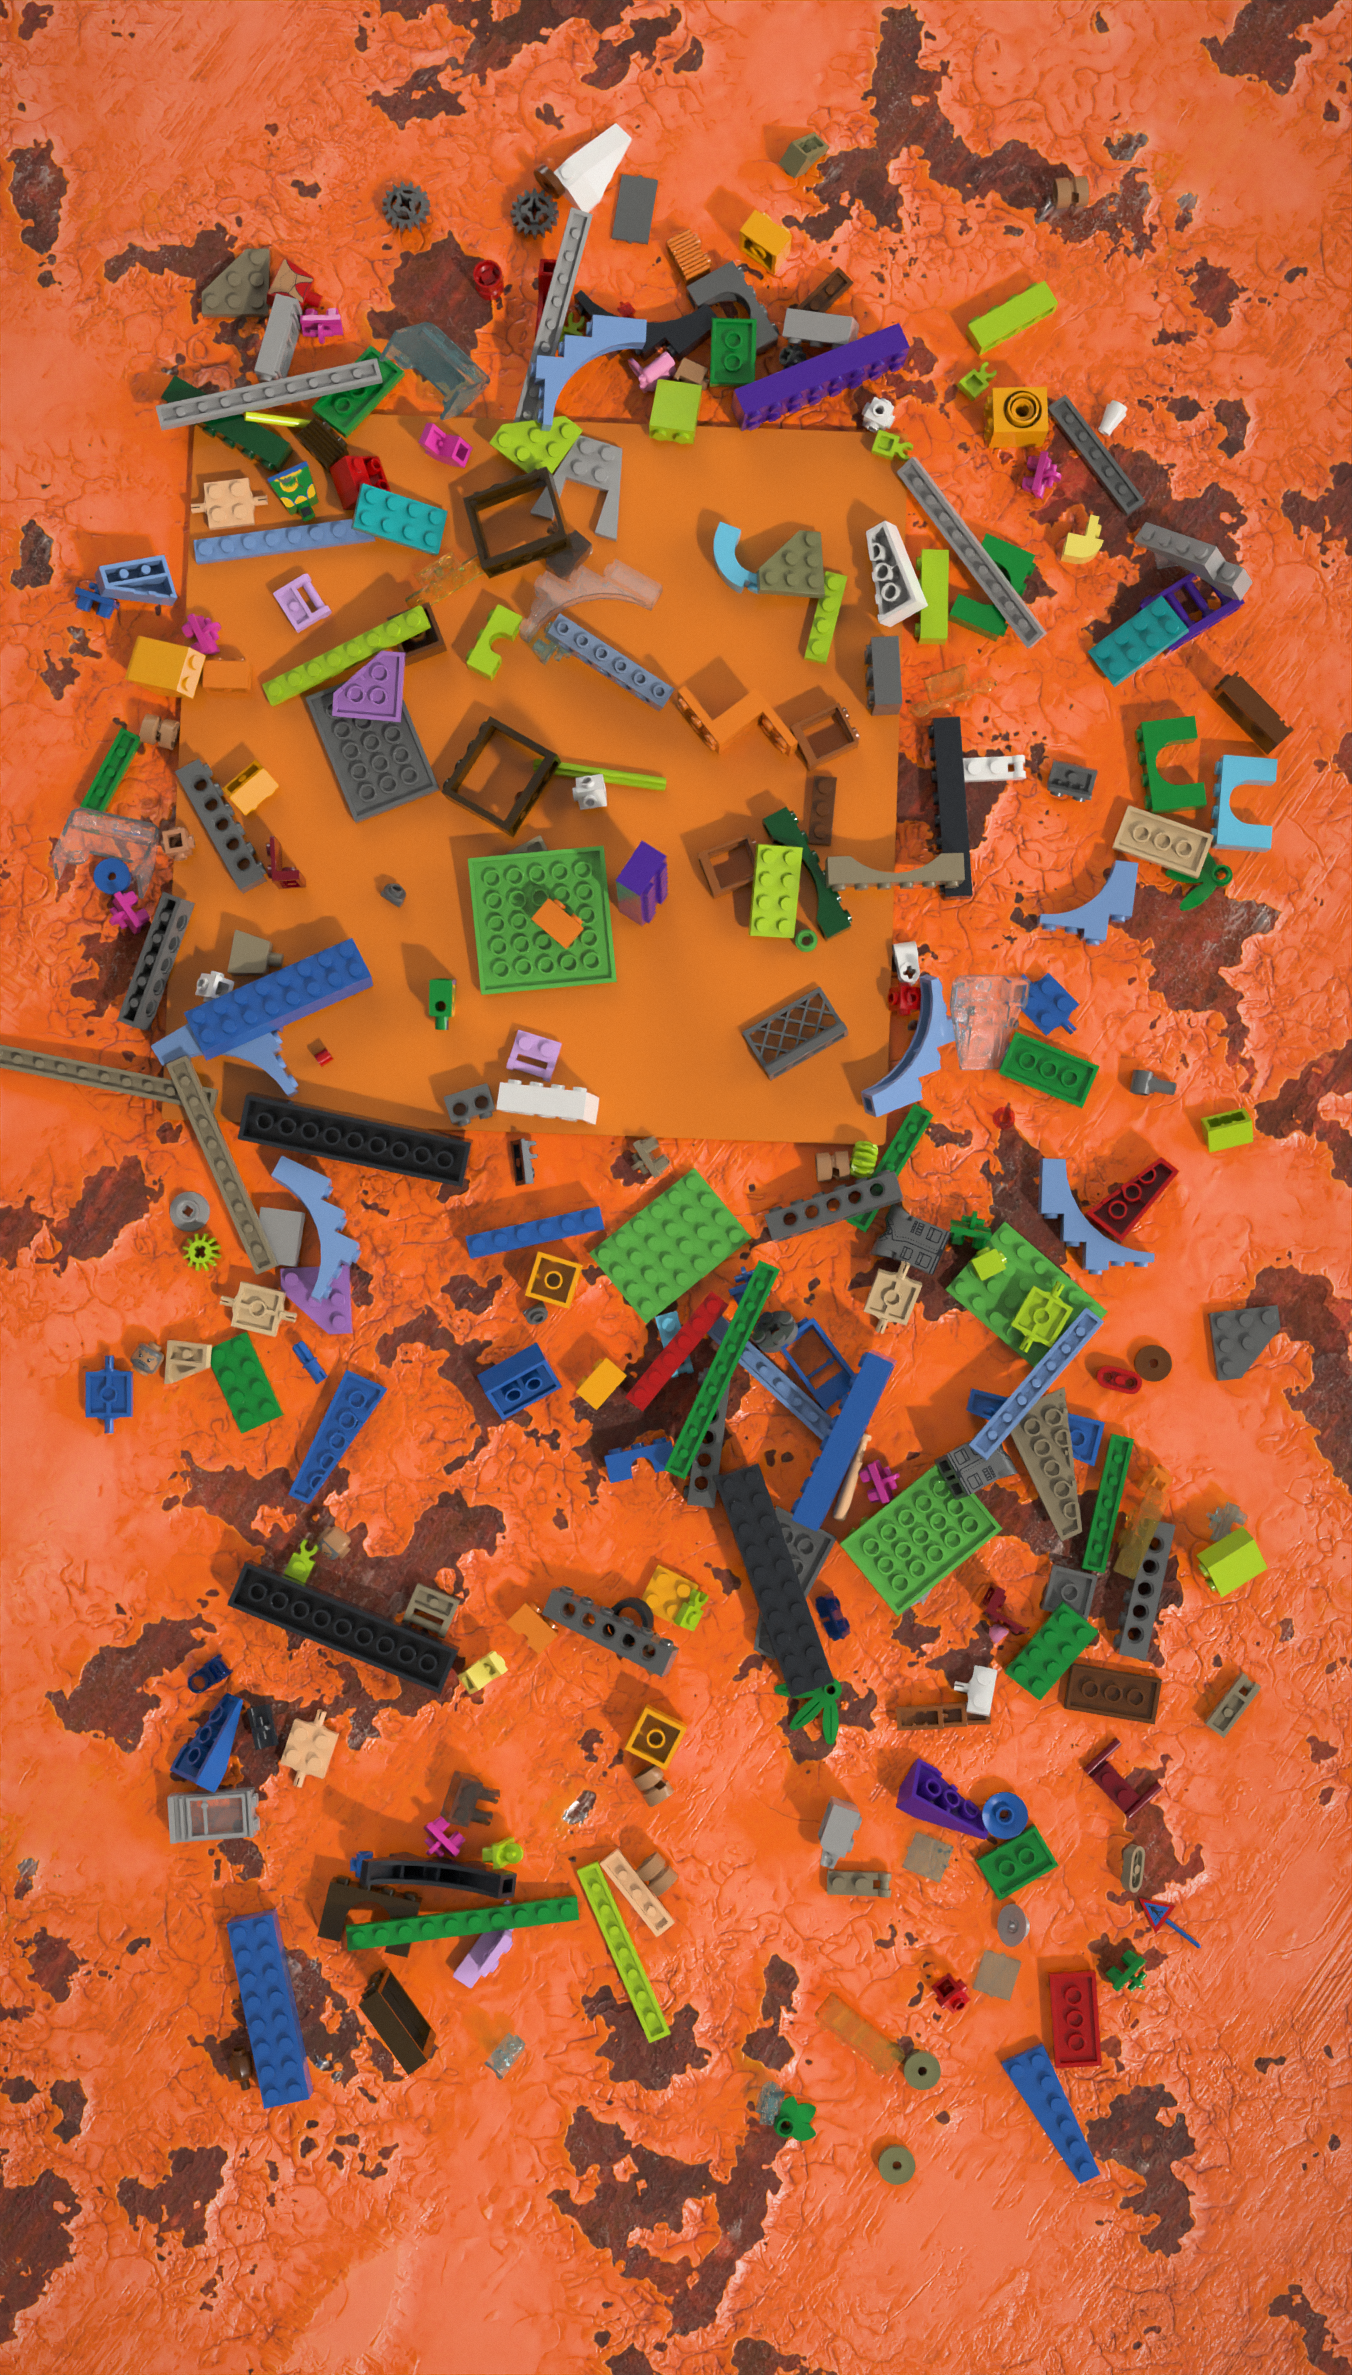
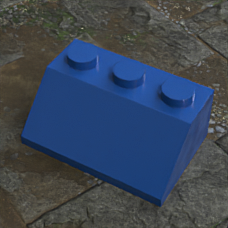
[477,1342,562,1420]

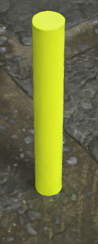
[244,411,312,428]

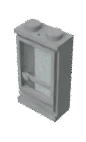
[254,294,303,383]
[167,1787,260,1844]

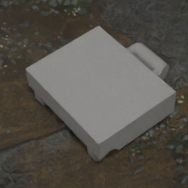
[259,1207,306,1267]

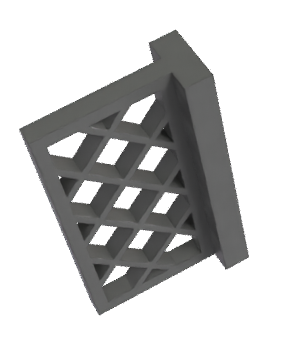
[742,987,848,1081]

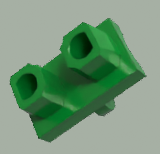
[949,1210,992,1250]
[1106,1950,1148,1992]

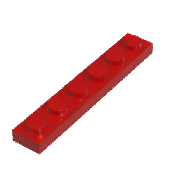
[625,1291,729,1412]

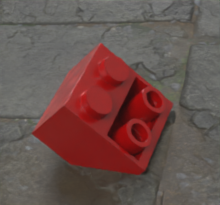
[329,456,391,510]

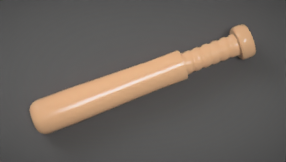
[833,1433,872,1522]

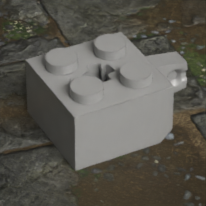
[818,1796,862,1869]

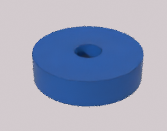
[94,858,131,895]

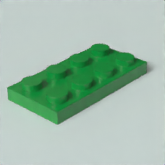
[312,345,405,438]
[998,1032,1100,1109]
[210,1332,285,1434]
[1004,1601,1099,1701]

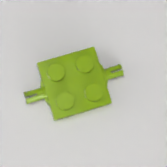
[1010,1281,1074,1353]

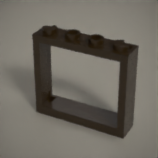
[463,466,573,579]
[442,716,561,837]
[358,1967,437,2076]

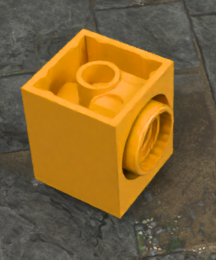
[983,387,1048,448]

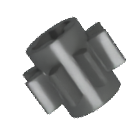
[779,344,807,370]

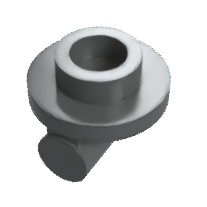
[380,883,406,908]
[522,1301,548,1325]

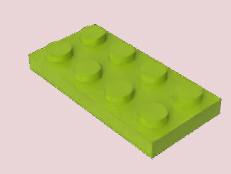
[748,844,803,938]

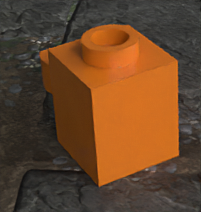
[1136,1464,1174,1501]

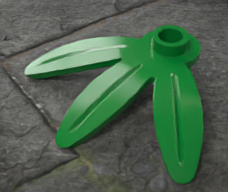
[1165,852,1233,911]
[774,1678,842,1745]

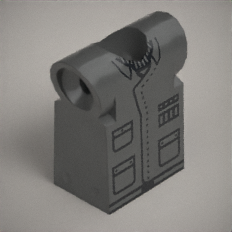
[870,1204,951,1276]
[934,1428,1018,1500]

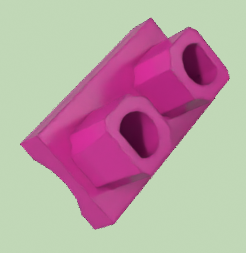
[300,308,343,344]
[1022,451,1061,499]
[181,613,221,655]
[109,891,150,935]
[859,1459,900,1504]
[423,1816,465,1858]

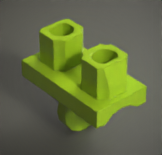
[482,1837,524,1869]

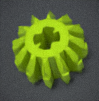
[849,1141,878,1179]
[182,1233,222,1271]

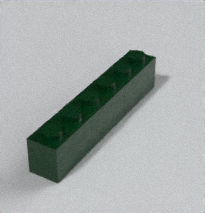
[161,375,293,473]

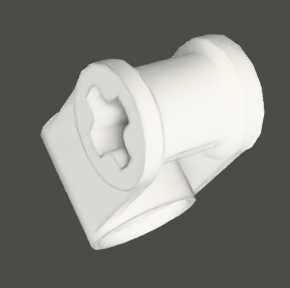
[892,941,920,986]

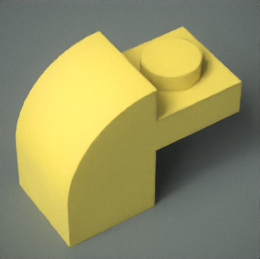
[1061,515,1104,564]
[457,1651,508,1695]

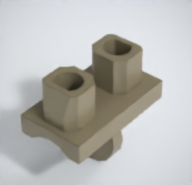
[631,1136,671,1178]

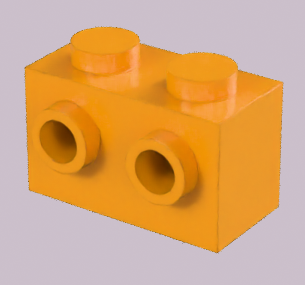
[222,759,279,816]
[576,1357,627,1410]

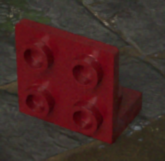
[266,836,306,889]
[979,1582,1027,1634]

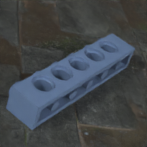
[545,613,674,712]

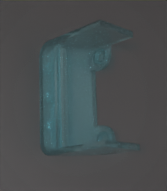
[378,322,490,421]

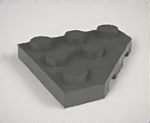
[1208,1305,1280,1381]

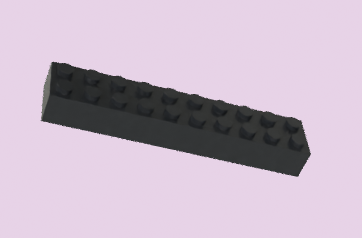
[238,1092,473,1187]
[713,1461,834,1698]
[227,1560,460,1694]

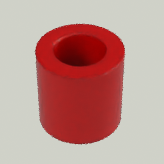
[314,1048,333,1067]

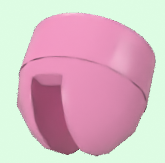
[989,1624,1009,1644]

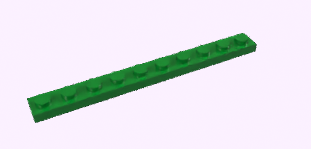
[664,1260,780,1479]
[346,1895,579,1951]

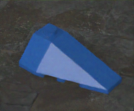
[170,1693,243,1793]

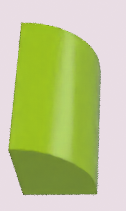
[1201,1108,1253,1153]

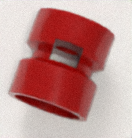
[473,260,504,301]

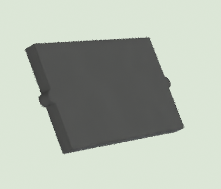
[612,174,658,245]

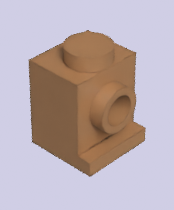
[674,358,710,391]

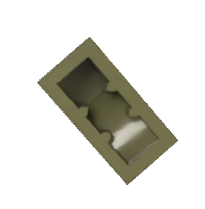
[779,132,830,179]

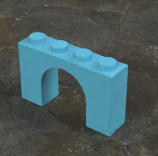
[1210,755,1278,853]

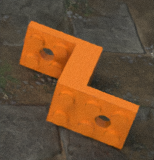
[677,685,798,757]

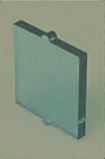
[902,1831,954,1883]
[973,1949,1022,2001]

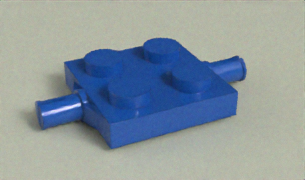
[1015,972,1080,1036]
[86,1355,133,1433]

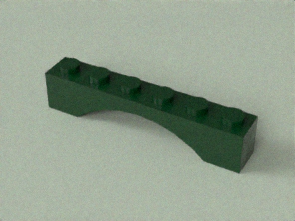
[762,806,852,942]

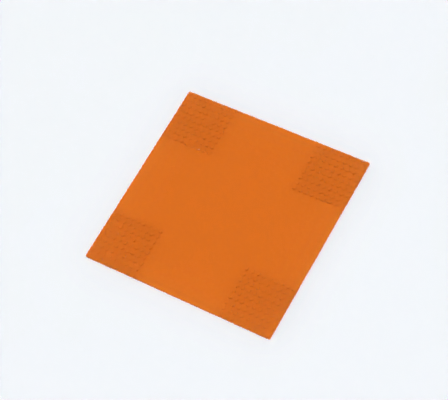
[162,410,909,1146]

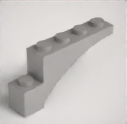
[1134,522,1253,601]

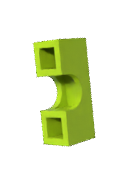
[465,604,523,681]

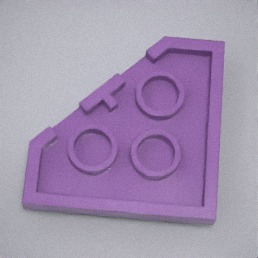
[332,651,405,722]
[280,1265,353,1334]

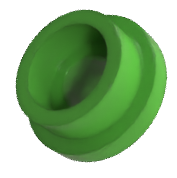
[795,929,818,952]

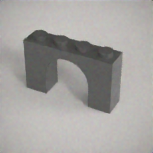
[686,260,779,356]

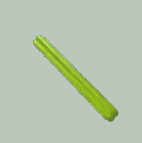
[533,759,667,791]

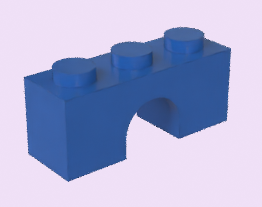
[604,1437,673,1483]

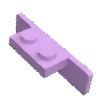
[453,1900,514,1988]

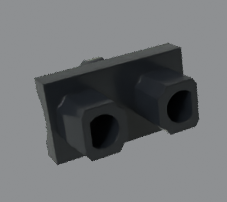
[247,1703,279,1750]

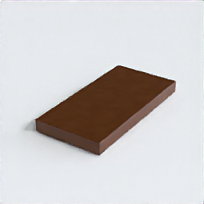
[1063,1663,1162,1724]

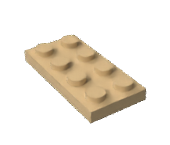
[1112,805,1214,879]

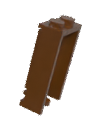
[1211,671,1294,755]

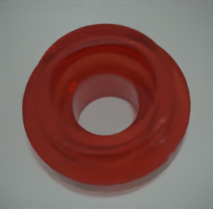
[616,301,636,319]
[992,1107,1015,1130]

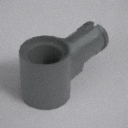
[1129,1069,1177,1096]

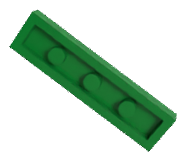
[80,728,142,819]

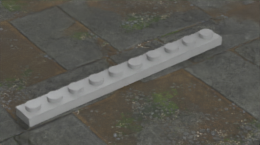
[513,207,593,423]
[155,358,383,431]
[897,457,1047,649]

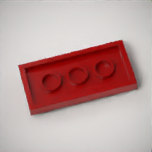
[1048,1970,1102,2069]

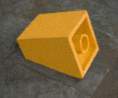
[125,636,206,699]

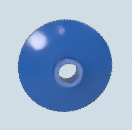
[982,1792,1028,1839]

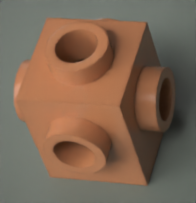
[161,827,195,861]

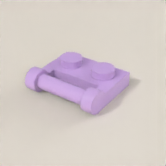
[273,574,332,633]
[506,1030,562,1082]

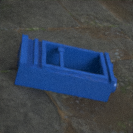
[780,1317,855,1411]

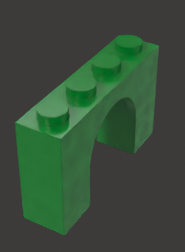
[948,533,1036,642]
[1135,716,1207,815]

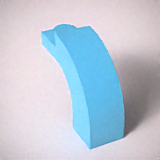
[713,522,759,594]

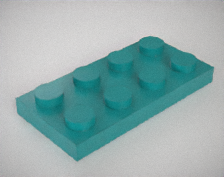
[351,483,448,556]
[1087,595,1189,688]

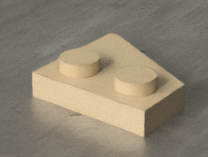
[164,1340,212,1384]

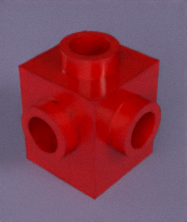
[887,982,921,1016]
[931,1972,971,2014]

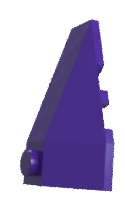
[896,1758,988,1840]

